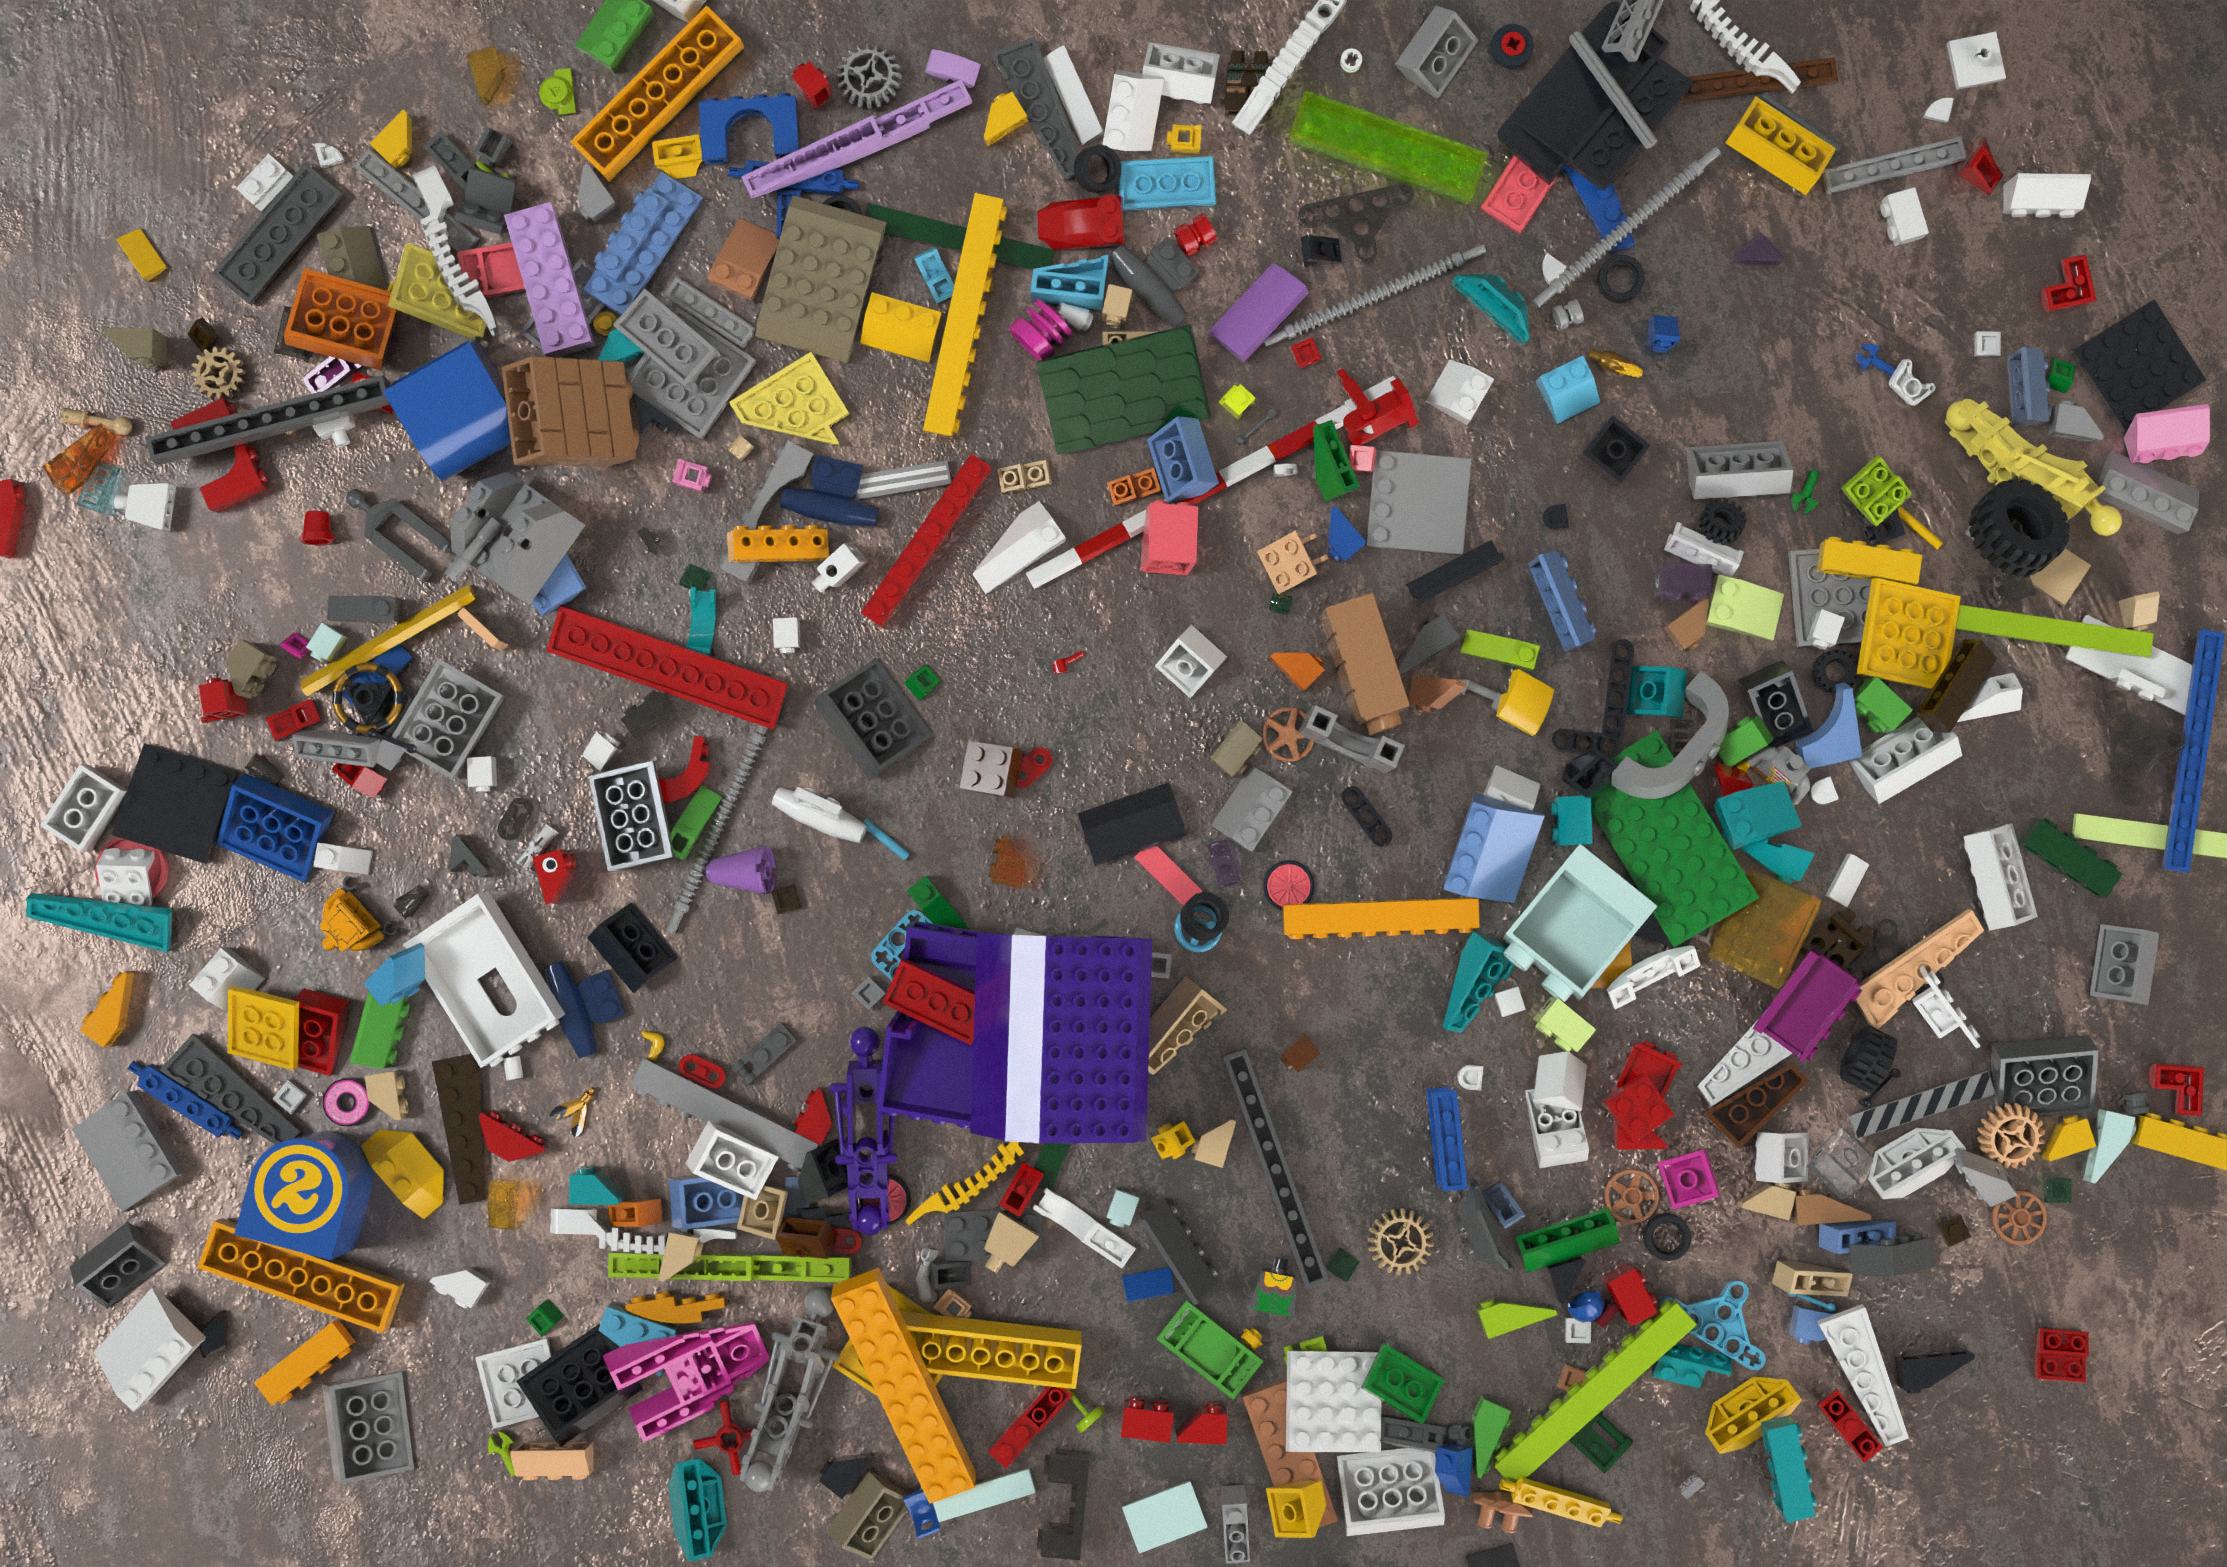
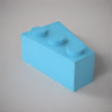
[1031,255,1108,310]
[599,1303,680,1377]

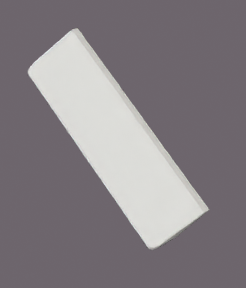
[1043,45,1103,146]

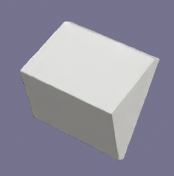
[1533,1051,1587,1111]

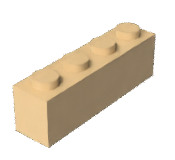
[1148,975,1227,1075]

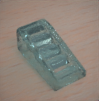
[76,461,120,514]

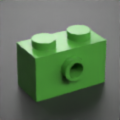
[1718,715,1774,766]

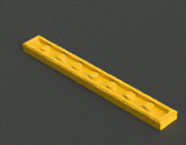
[301,584,475,696]

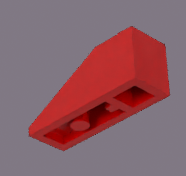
[0,479,26,559]

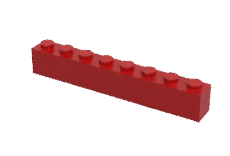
[861,453,992,629]

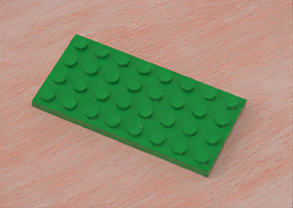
[1591,730,1760,947]

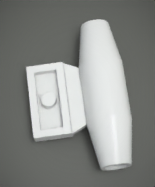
[772,787,868,843]

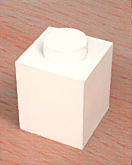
[1807,609,1845,650]
[773,617,801,654]
[467,756,497,792]

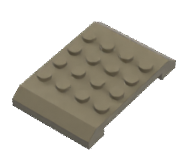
[755,195,887,363]

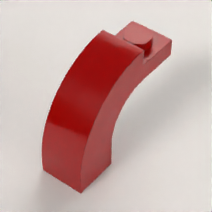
[658,735,712,804]

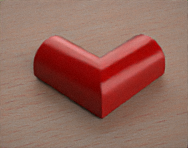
[2041,254,2097,312]
[2149,1064,2204,1116]

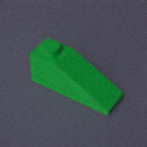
[1313,420,1360,502]
[907,876,970,930]

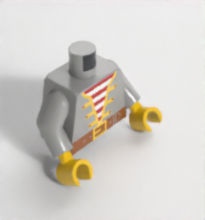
[1734,746,1810,808]

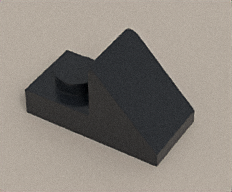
[1301,235,1342,267]
[635,397,681,437]

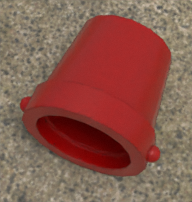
[299,510,335,546]

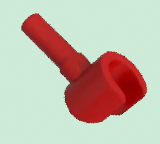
[1052,651,1084,674]

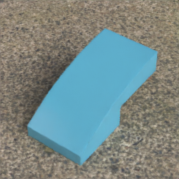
[913,247,954,304]

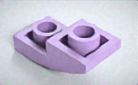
[925,49,981,89]

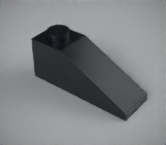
[1895,1350,1975,1394]

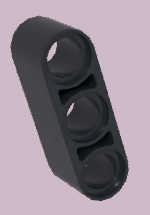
[1339,786,1393,847]

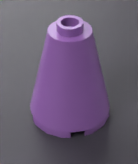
[706,846,776,894]

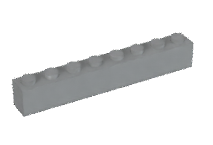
[630,1057,819,1172]

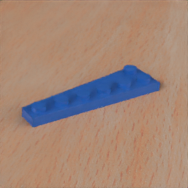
[1563,165,1635,254]

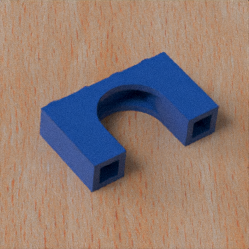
[699,93,800,165]

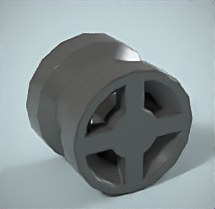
[2123,1091,2151,1114]

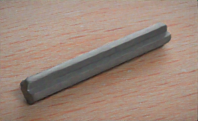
[1760,92,1841,156]

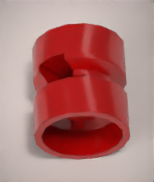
[1173,213,1218,257]

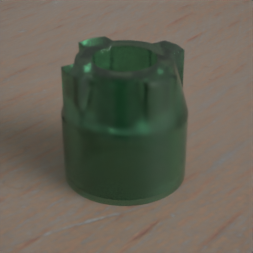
[1269,593,1292,615]

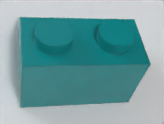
[1626,666,1687,719]
[1550,795,1593,846]
[569,1166,626,1205]

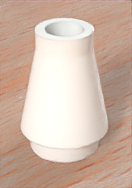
[1057,302,1093,332]

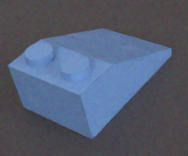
[669,1175,744,1230]

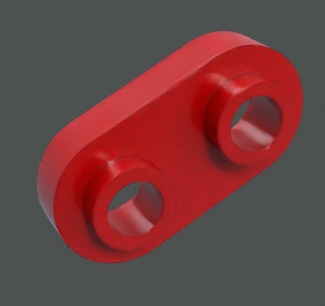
[1017,747,1052,788]
[678,1054,726,1089]
[830,1226,862,1254]

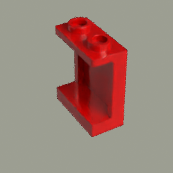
[1611,1040,1683,1099]

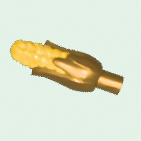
[1588,348,1643,378]

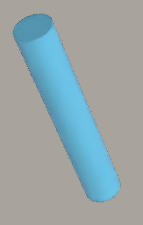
[863,818,910,861]

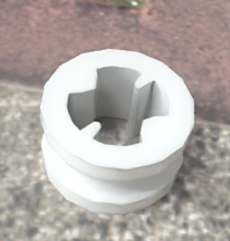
[1340,48,1362,73]

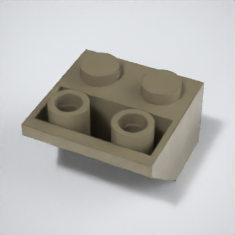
[227,639,278,699]

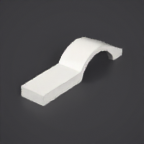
[1032,1188,1136,1268]

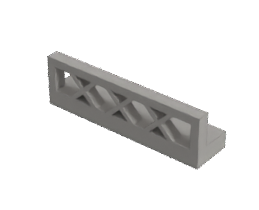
[1602,0,1664,62]

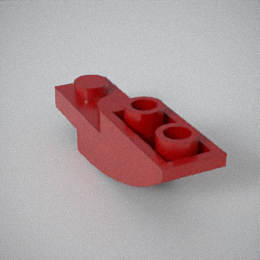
[988,1386,1073,1468]

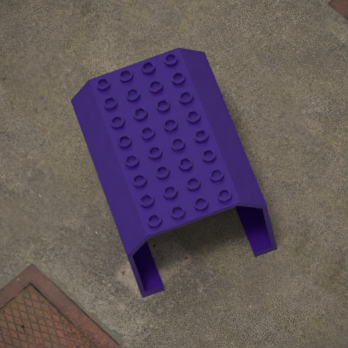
[970,933,1152,1143]

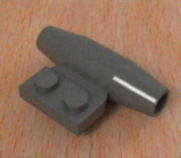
[1109,237,1200,328]

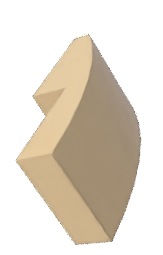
[997,460,1052,493]

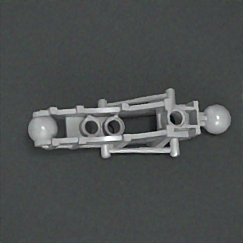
[740,1287,840,1492]

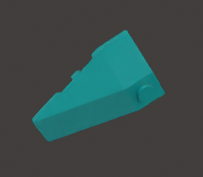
[1722,830,1814,885]
[1443,931,1515,1033]

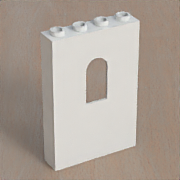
[404,891,565,1068]

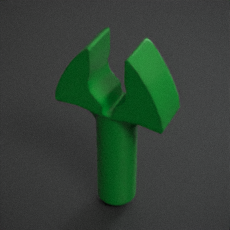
[1791,470,1819,515]

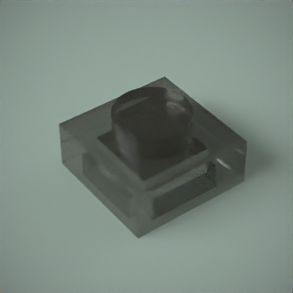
[637,527,662,554]

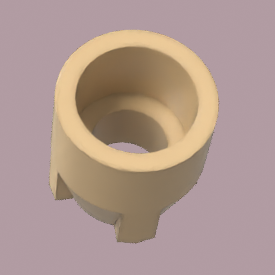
[728,435,754,461]

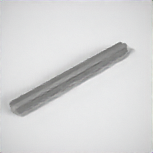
[1569,31,1657,149]

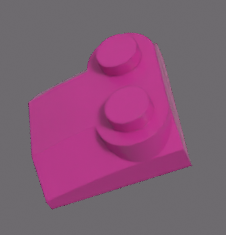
[1657,1148,1720,1210]

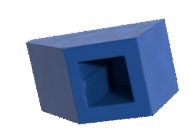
[1646,315,1680,353]

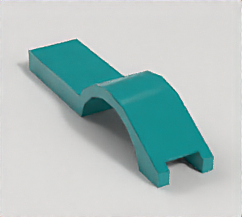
[686,587,716,656]

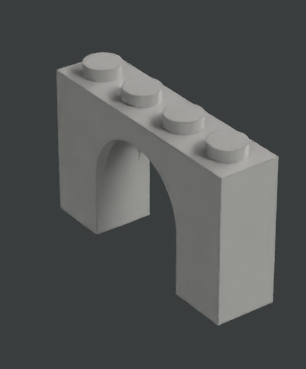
[1298,705,1405,774]

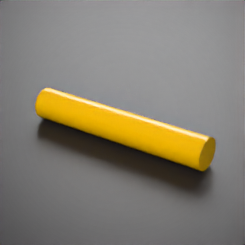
[1897,505,1943,549]

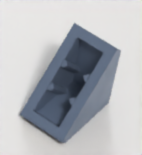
[1482,1181,1525,1229]

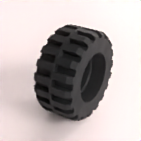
[1969,479,2070,576]

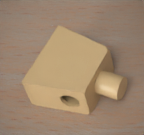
[984,1210,1039,1273]

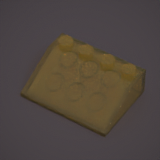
[1708,869,1823,990]

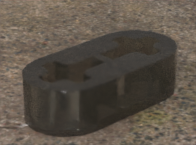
[497,798,533,841]

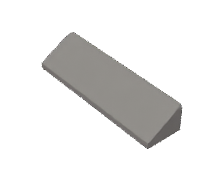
[292,729,380,767]

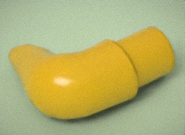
[641,1031,665,1061]

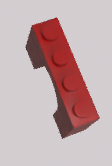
[170,398,269,513]

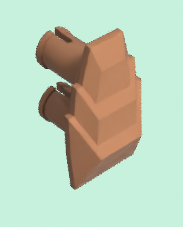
[1473,1492,1533,1533]

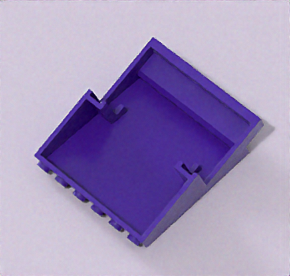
[877,920,985,1128]

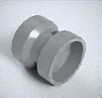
[1552,299,1584,330]

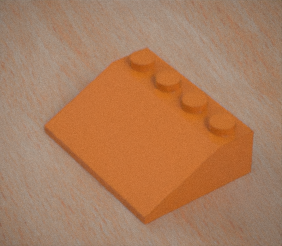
[284,268,397,371]

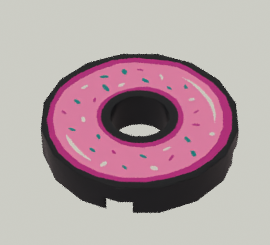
[323,1078,372,1126]

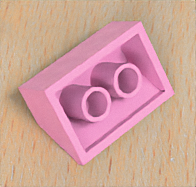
[2124,404,2210,464]

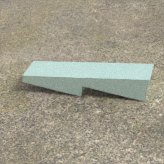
[933,1468,1037,1522]

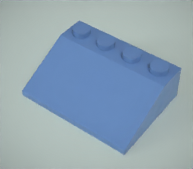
[1528,550,1596,652]
[1443,792,1545,903]

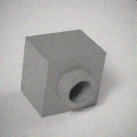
[1151,952,1172,979]

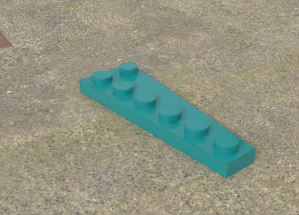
[26,893,172,952]

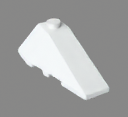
[973,501,1066,594]

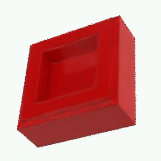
[1290,337,1322,370]

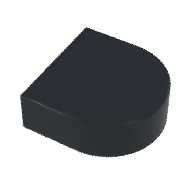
[1542,504,1569,530]

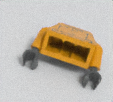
[320,876,399,952]

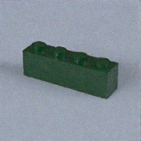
[2018,818,2122,898]

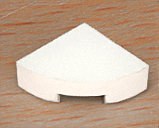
[1923,98,1954,124]
[314,143,346,168]
[1542,253,1567,286]
[1273,464,1298,478]

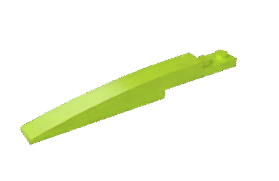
[608,1252,851,1282]

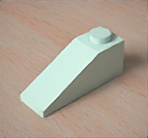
[2083,1109,2136,1183]

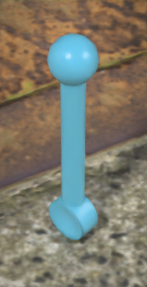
[1787,1293,1836,1313]

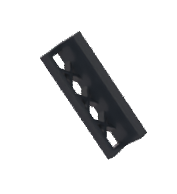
[1405,540,1505,606]

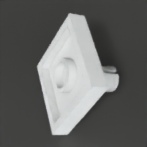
[1947,32,2006,90]

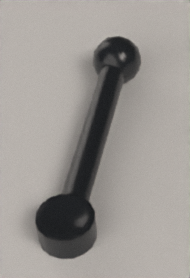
[368,728,417,754]
[1862,1069,1901,1107]

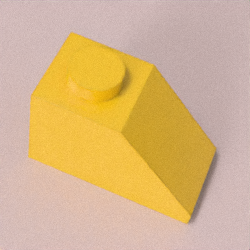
[984,91,1028,147]
[369,110,412,169]
[2041,1114,2096,1161]

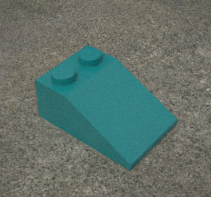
[1714,781,1802,850]

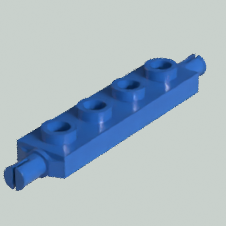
[728,160,859,195]
[128,1061,244,1140]

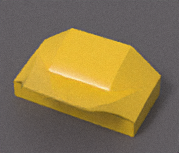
[652,134,703,179]

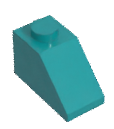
[598,328,645,363]

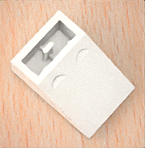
[1525,1089,1589,1168]

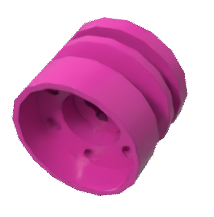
[1008,299,1073,361]

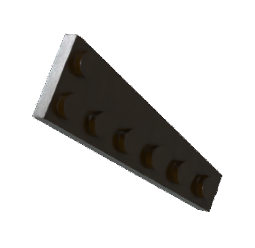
[432,1053,485,1205]

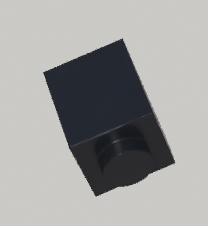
[819,1453,874,1499]

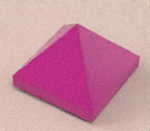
[280,632,310,659]

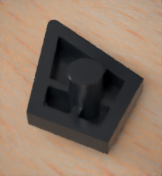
[199,1310,227,1358]

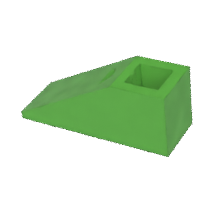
[670,785,723,860]
[1471,1395,1512,1479]

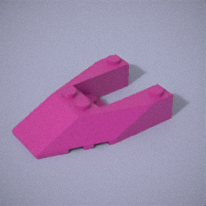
[603,1321,770,1443]

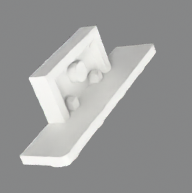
[1911,966,1980,1049]

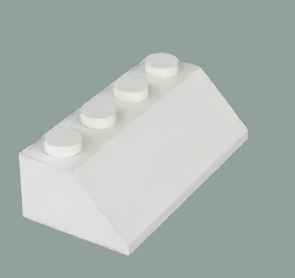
[1849,716,1962,804]
[1964,823,2038,931]

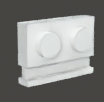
[236,153,293,213]

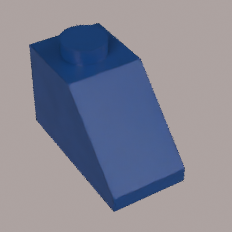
[1327,506,1367,564]
[1435,1442,1473,1497]

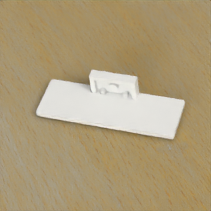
[2065,615,2192,716]

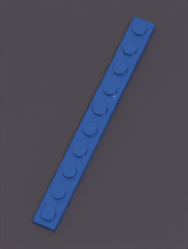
[2162,629,2225,873]

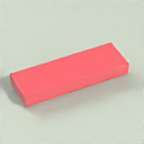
[1134,845,1202,906]

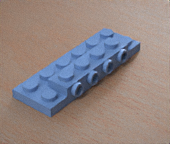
[583,172,703,315]

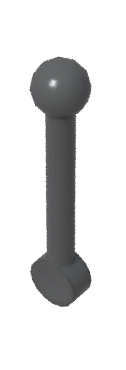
[1236,408,1276,445]

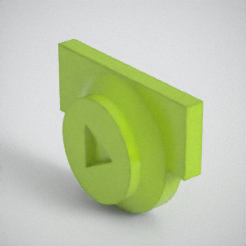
[539,68,577,116]

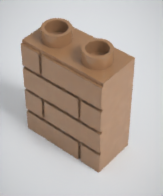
[501,356,639,467]
[1319,593,1410,735]

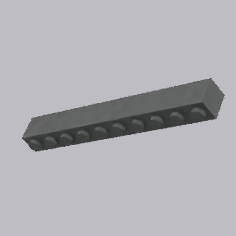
[145,375,390,465]
[1222,1048,1329,1289]

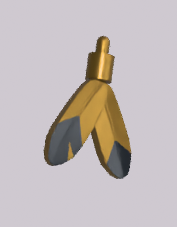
[550,1087,595,1137]

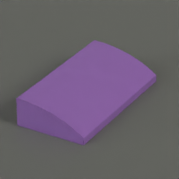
[1208,263,1308,363]

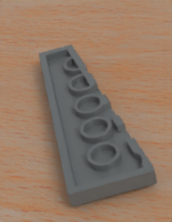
[991,37,1079,181]
[160,1034,302,1145]

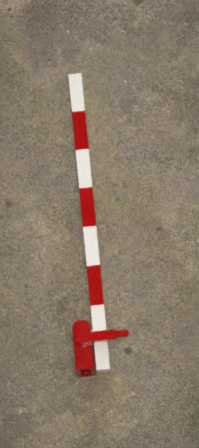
[1026,369,1419,589]

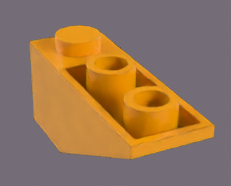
[80,971,135,1048]

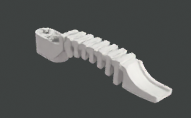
[1232,0,1347,136]
[1690,0,1801,94]
[412,165,498,337]
[550,1207,738,1255]

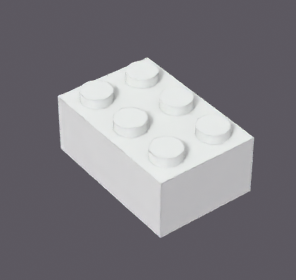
[40,764,127,852]

